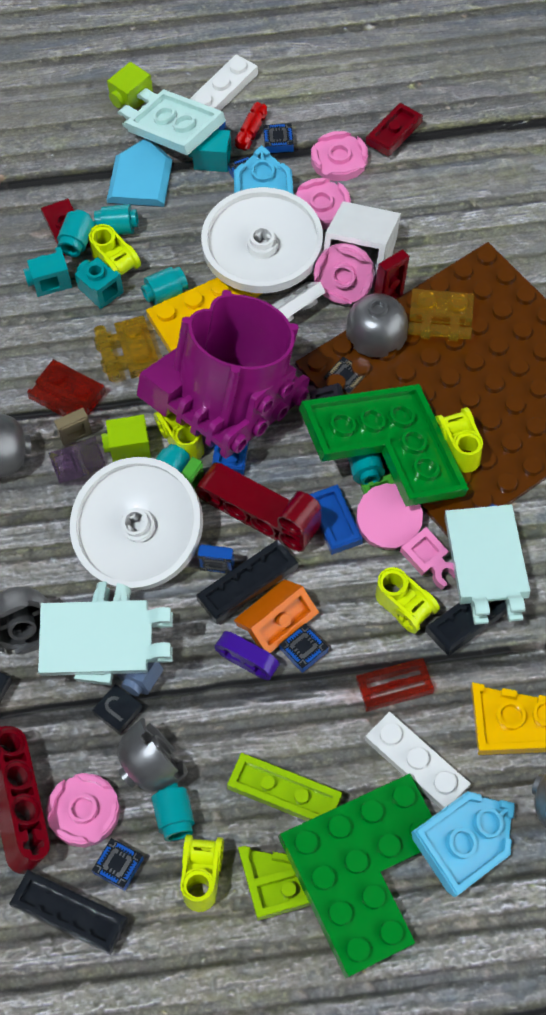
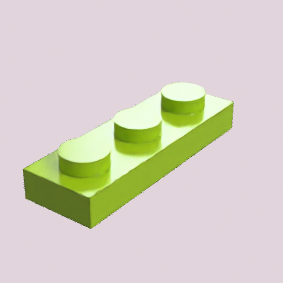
[227,752,343,821]

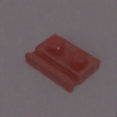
[27,359,106,416]

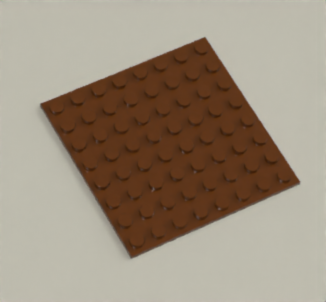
[295,242,546,537]

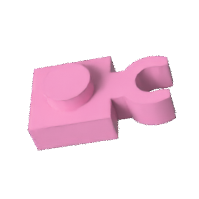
[400,527,455,590]

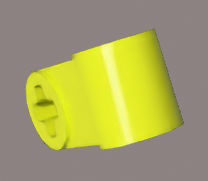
[89,224,141,275]
[435,407,483,473]
[153,412,205,460]
[375,567,440,634]
[180,834,224,912]

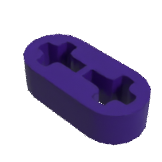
[214,631,280,680]

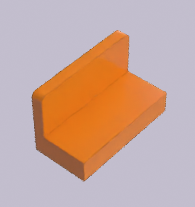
[234,579,319,653]

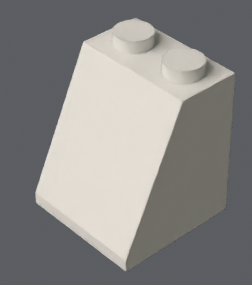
[323,201,401,295]

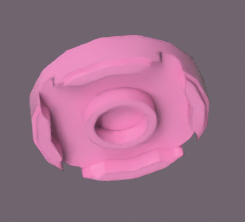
[311,131,368,181]
[295,178,351,230]
[313,243,375,305]
[356,483,423,550]
[46,773,120,848]

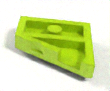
[238,846,311,921]

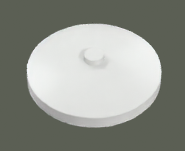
[201,187,323,293]
[70,457,203,591]

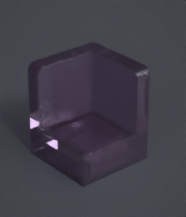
[48,436,106,484]

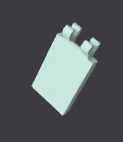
[118,88,226,155]
[445,504,530,625]
[38,600,173,676]

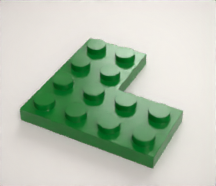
[299,384,469,507]
[278,773,432,979]

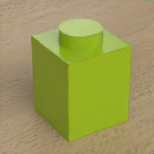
[107,62,153,110]
[101,414,151,462]

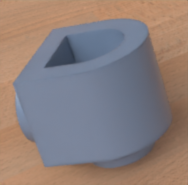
[117,662,163,696]

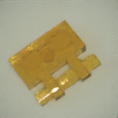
[408,289,474,342]
[94,315,158,382]

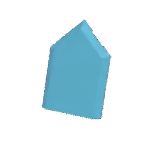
[107,138,173,207]
[233,145,293,194]
[411,791,515,897]

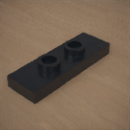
[196,539,298,624]
[426,598,526,656]
[9,870,128,955]

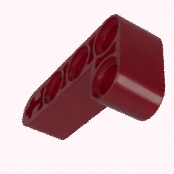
[195,462,321,552]
[0,726,50,874]

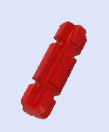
[235,102,267,151]

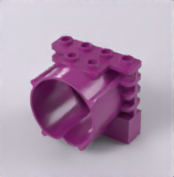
[137,290,310,459]

